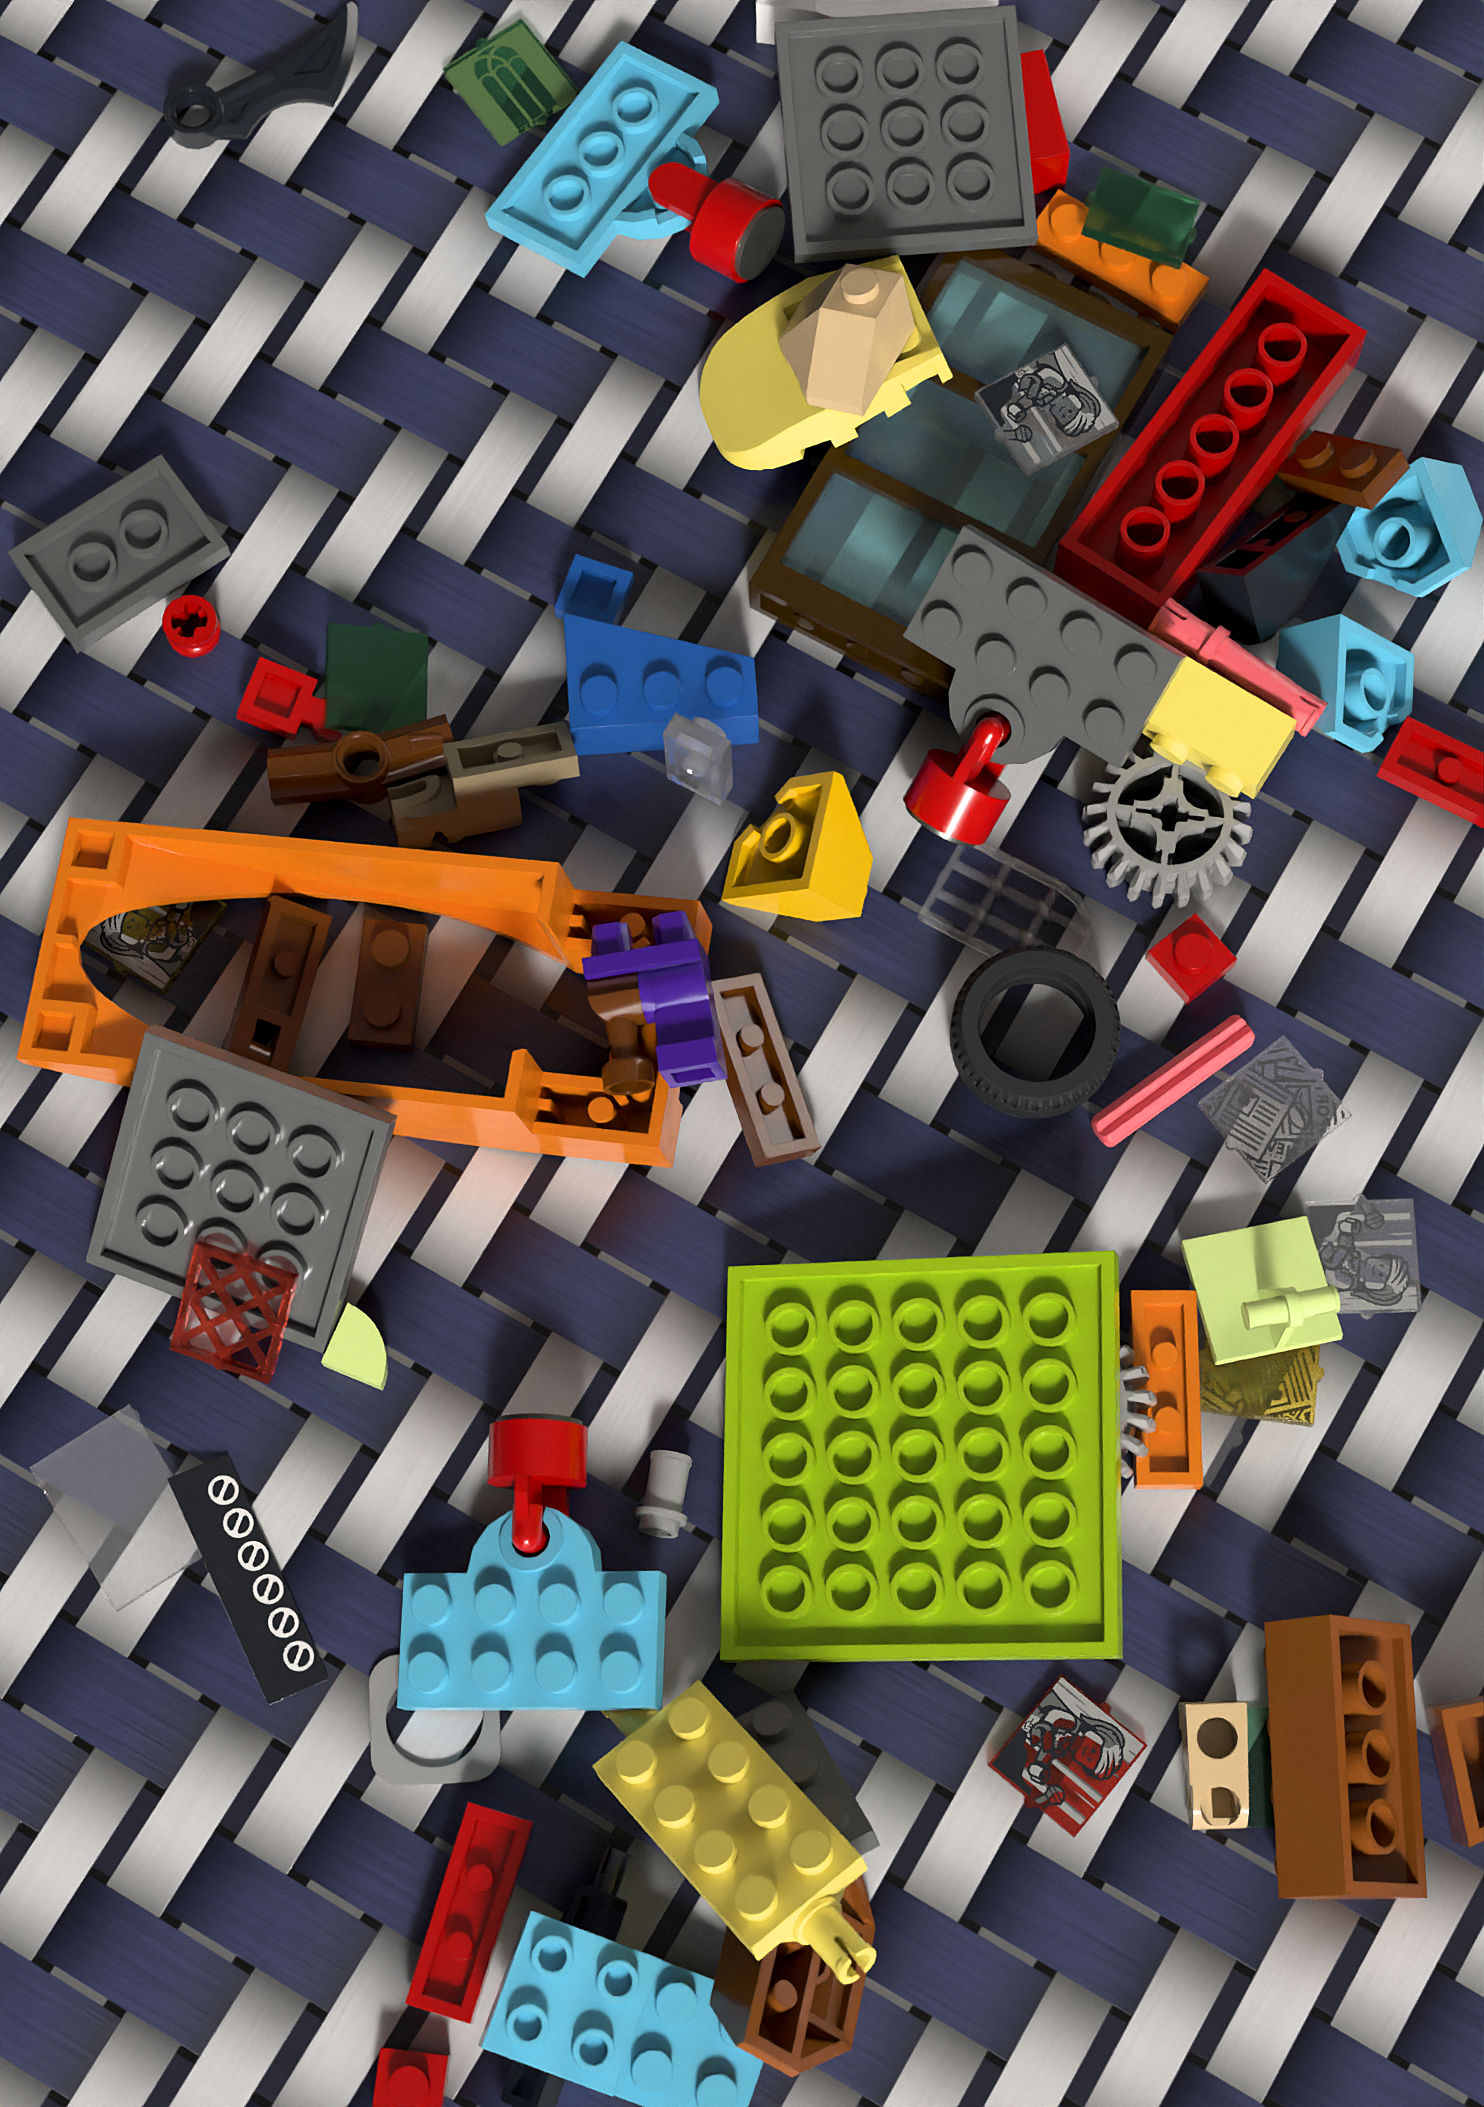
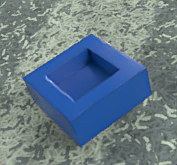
[554,554,634,625]

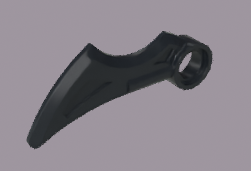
[163,2,359,149]

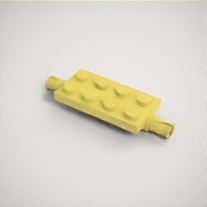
[592,1680,876,1984]

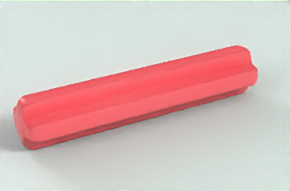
[1090,1015,1255,1147]

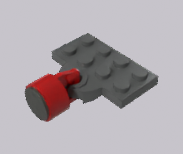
[903,524,1187,847]

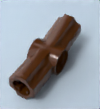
[267,714,454,806]

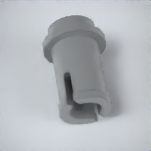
[635,1450,693,1538]

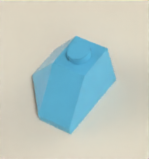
[1336,457,1483,597]
[1276,614,1414,753]

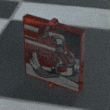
[987,1674,1148,1838]

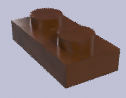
[1277,430,1410,510]
[347,919,429,1052]

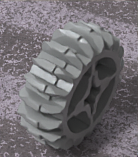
[1082,743,1253,909]

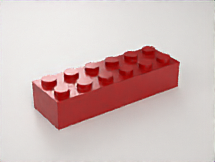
[1053,268,1368,631]

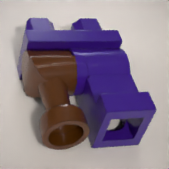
[582,911,728,1095]

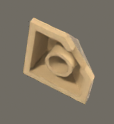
[778,263,915,416]

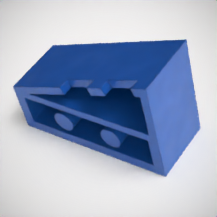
[563,613,759,756]

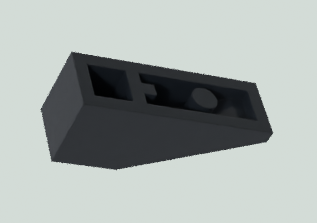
[1196,493,1356,645]

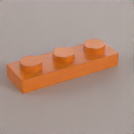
[1027,189,1210,334]
[1128,1290,1203,1489]

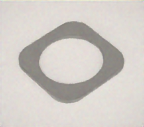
[369,1654,502,1786]

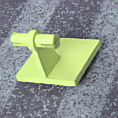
[1180,1216,1343,1365]

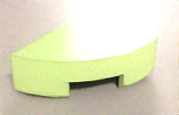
[321,1303,388,1391]

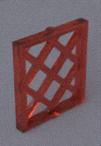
[169,1240,299,1384]

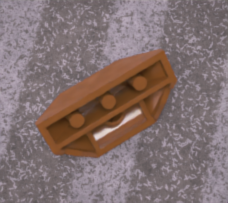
[709,1875,876,2077]

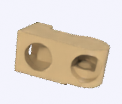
[1178,1700,1249,1830]

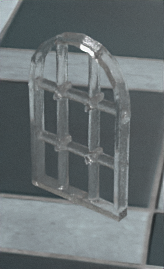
[917,843,1092,958]

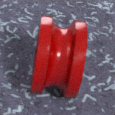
[162,595,221,658]

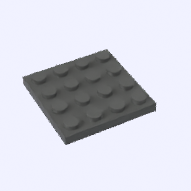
[774,5,1038,263]
[85,1024,398,1353]

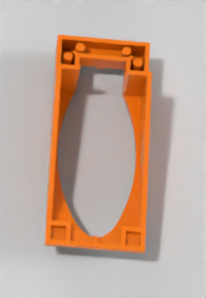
[16,817,713,1168]

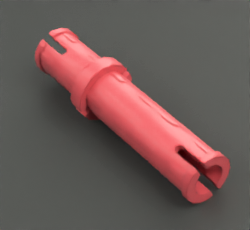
[1147,598,1328,737]

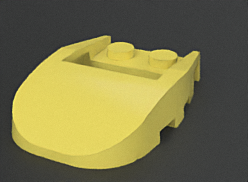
[700,254,953,470]

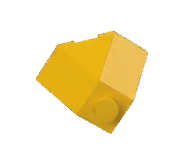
[721,771,873,922]

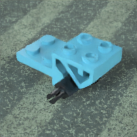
[478,1846,763,2107]

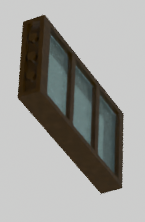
[749,248,1174,709]

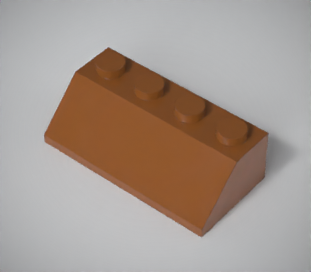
[1263,1615,1427,1900]

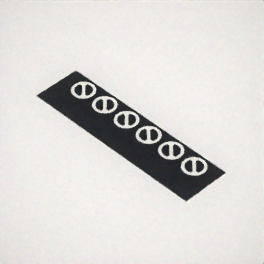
[167,1454,329,1705]

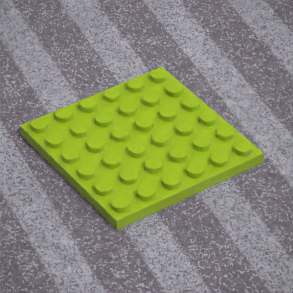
[720,1250,1123,1663]

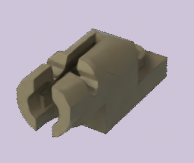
[387,721,580,849]

